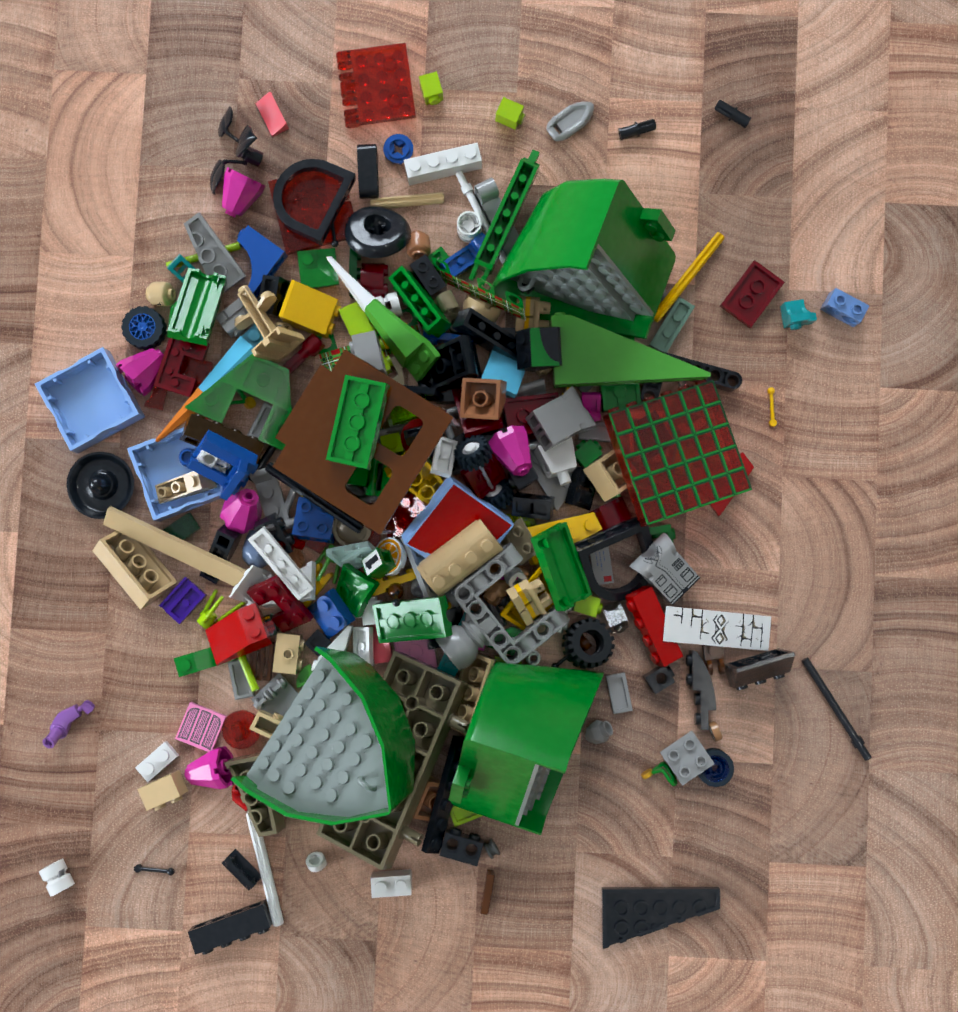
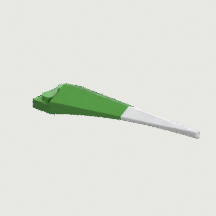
[326,256,441,381]

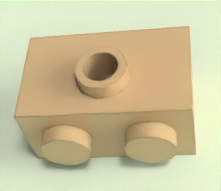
[272,632,305,675]
[249,709,284,739]
[137,770,188,811]

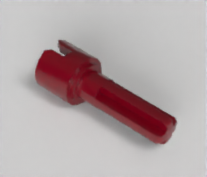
[283,333,325,375]

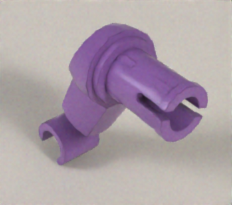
[43,700,95,748]

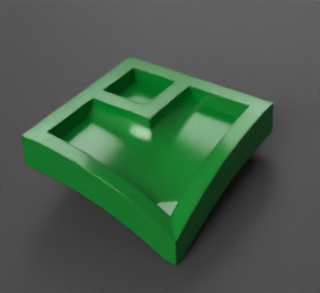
[297,248,339,289]
[336,563,380,618]

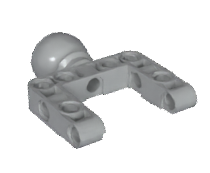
[435,542,570,671]

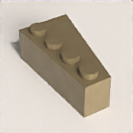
[224,752,285,837]

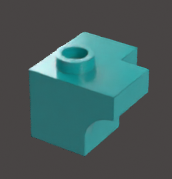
[780,299,817,330]

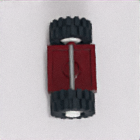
[454,435,514,511]

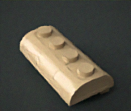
[417,519,504,596]

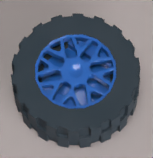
[121,306,167,350]

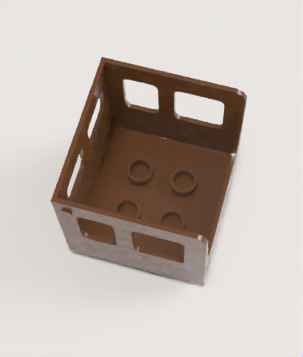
[272,350,461,535]

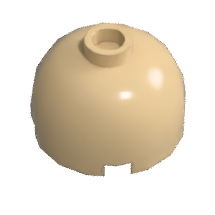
[463,294,502,323]

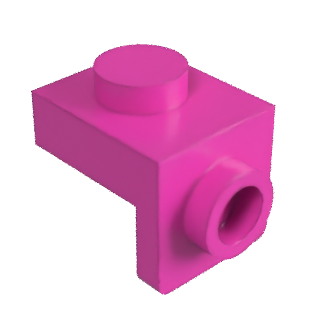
[581,392,601,422]

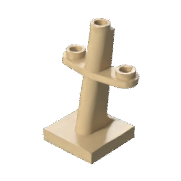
[234,285,305,363]

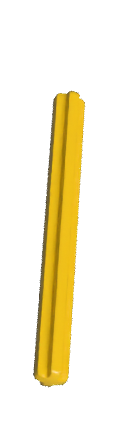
[654,232,725,322]

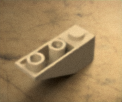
[155,471,217,504]

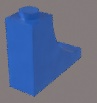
[237,225,288,298]

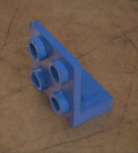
[292,497,335,544]

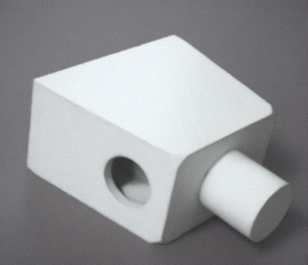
[534,437,577,486]

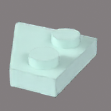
[326,541,376,569]

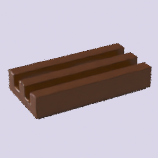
[252,642,275,681]
[480,869,495,915]

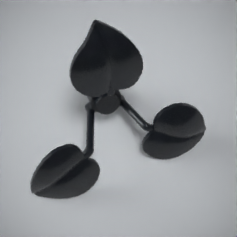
[210,106,263,195]

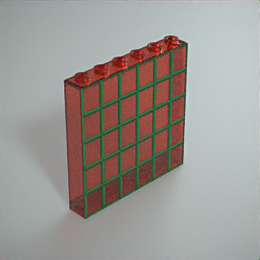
[603,379,752,527]

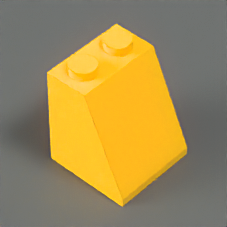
[279,280,341,339]

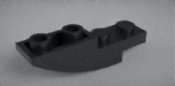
[686,650,716,730]

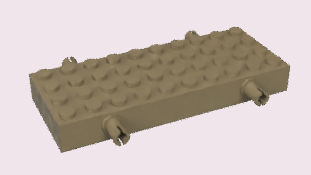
[316,651,470,870]

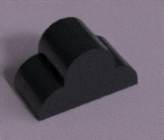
[417,335,482,392]

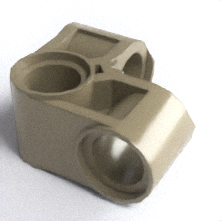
[436,290,462,335]

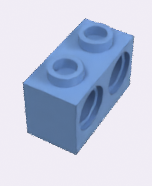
[820,288,869,327]

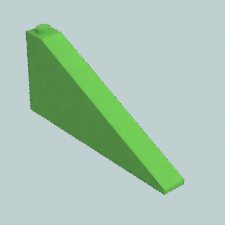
[550,312,711,388]

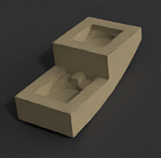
[390,356,405,385]

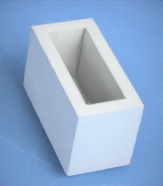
[371,869,413,898]

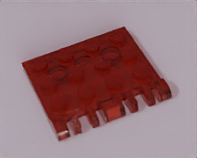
[336,43,416,128]

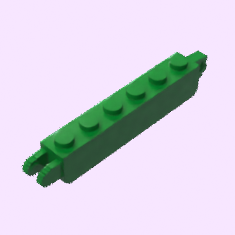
[469,149,540,286]

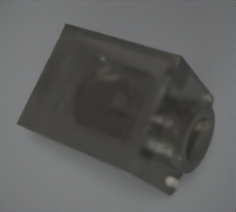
[602,601,629,634]

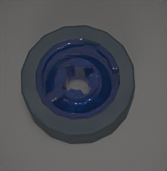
[698,748,734,787]

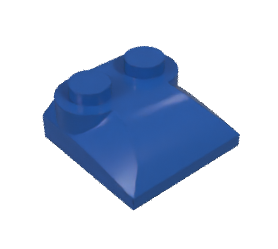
[307,588,356,639]

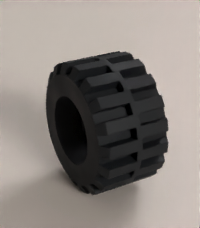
[561,618,615,669]

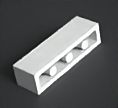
[404,143,482,186]

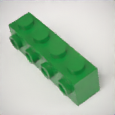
[388,265,452,338]

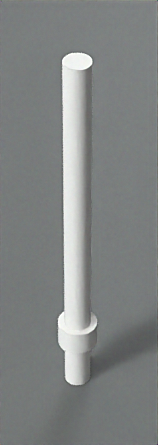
[455,171,507,265]

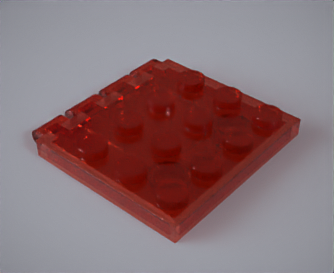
[268,167,354,255]

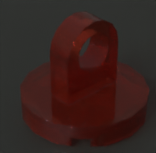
[222,710,261,749]

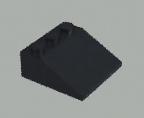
[724,648,795,690]

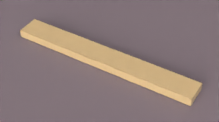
[103,506,246,586]

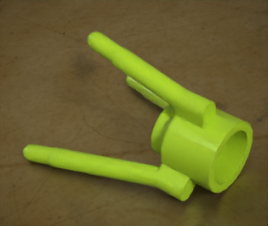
[197,589,245,629]

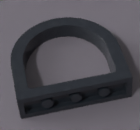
[273,159,356,246]
[574,515,653,601]

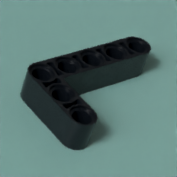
[640,351,742,407]

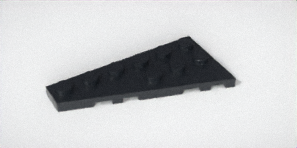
[602,887,720,949]

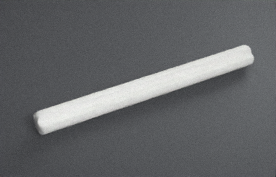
[246,812,284,927]

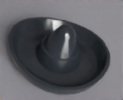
[345,206,412,258]
[67,452,134,519]

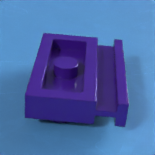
[159,577,207,624]

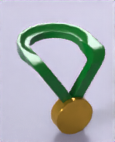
[230,389,256,410]
[641,762,678,787]

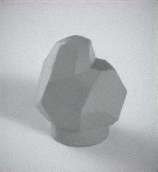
[585,720,613,744]

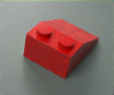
[205,603,272,666]

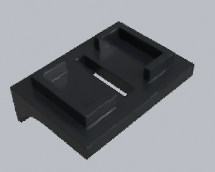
[565,467,596,511]

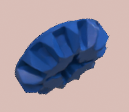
[383,134,413,165]

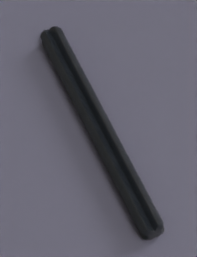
[265,462,364,533]

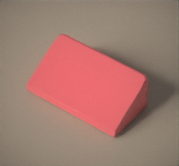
[255,92,289,137]
[368,625,393,664]

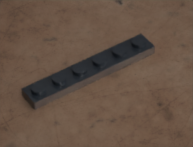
[421,735,465,854]

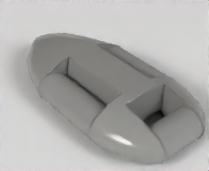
[546,101,594,141]

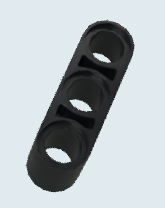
[357,144,379,199]

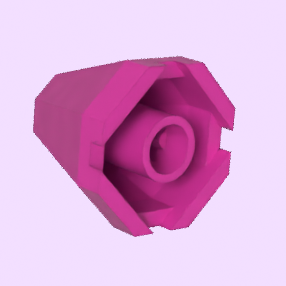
[222,167,266,217]
[116,348,164,397]
[488,425,532,476]
[220,488,262,534]
[184,746,234,789]

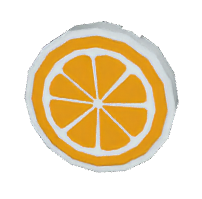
[376,537,407,576]

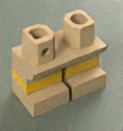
[515,296,551,335]
[506,578,553,626]

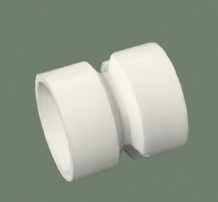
[457,211,482,243]
[375,292,403,317]
[39,858,75,897]

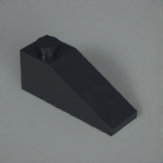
[199,524,243,584]

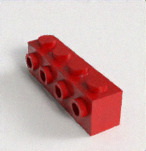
[625,586,683,667]

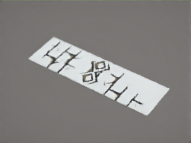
[663,606,771,651]

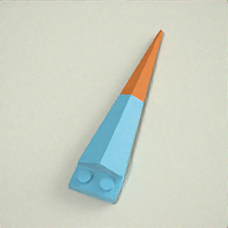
[155,324,272,442]

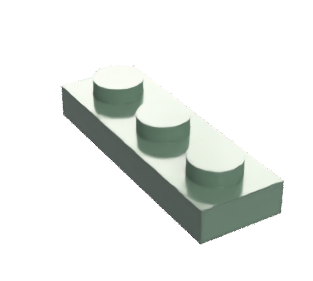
[649,297,695,353]

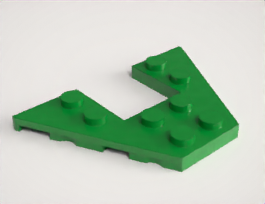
[185,354,292,450]

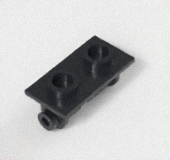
[222,849,261,891]

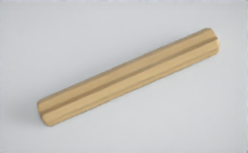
[370,192,444,208]

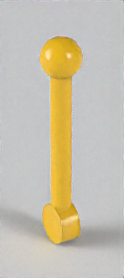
[767,387,777,427]

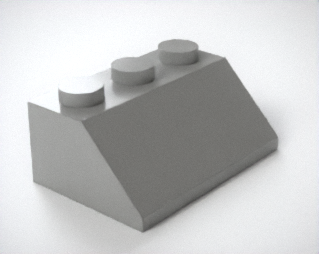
[349,330,387,375]

